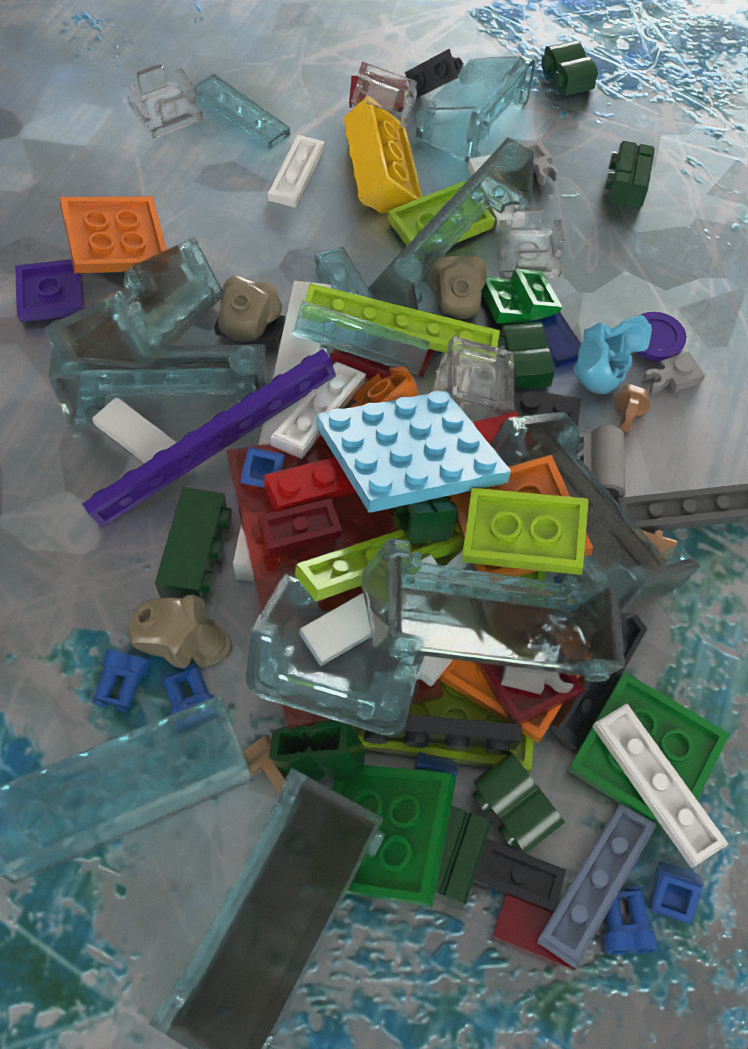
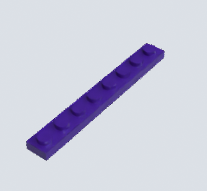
[82,349,336,528]

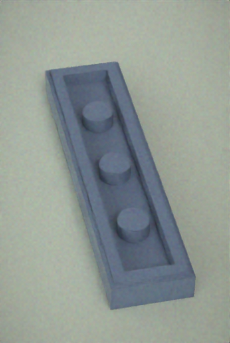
[537,802,657,969]

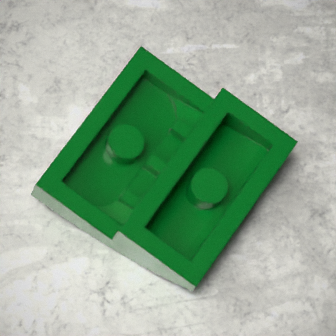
[481,268,562,323]

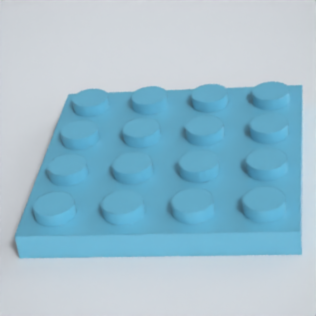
[316,391,511,513]

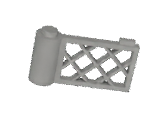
[497,424,626,502]

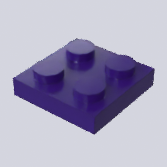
[15,259,85,322]

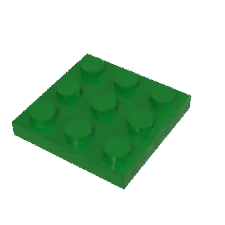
[567,672,730,832]
[309,765,456,907]

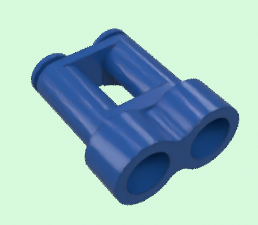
[91,649,150,713]
[162,664,220,730]
[603,887,658,955]

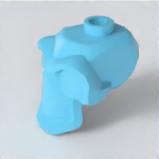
[574,315,652,395]

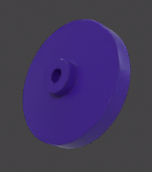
[636,312,687,362]

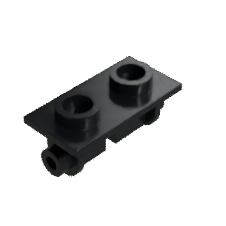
[405,49,463,100]

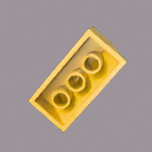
[343,96,423,213]

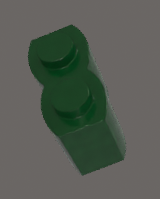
[541,40,598,96]
[497,322,555,391]
[269,720,366,784]
[472,752,565,853]

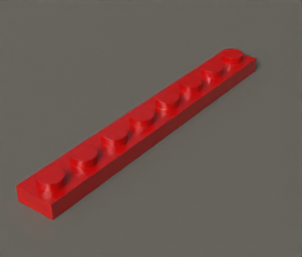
[263,411,532,511]

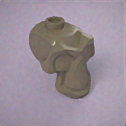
[427,255,487,320]
[218,275,283,342]
[128,594,232,668]

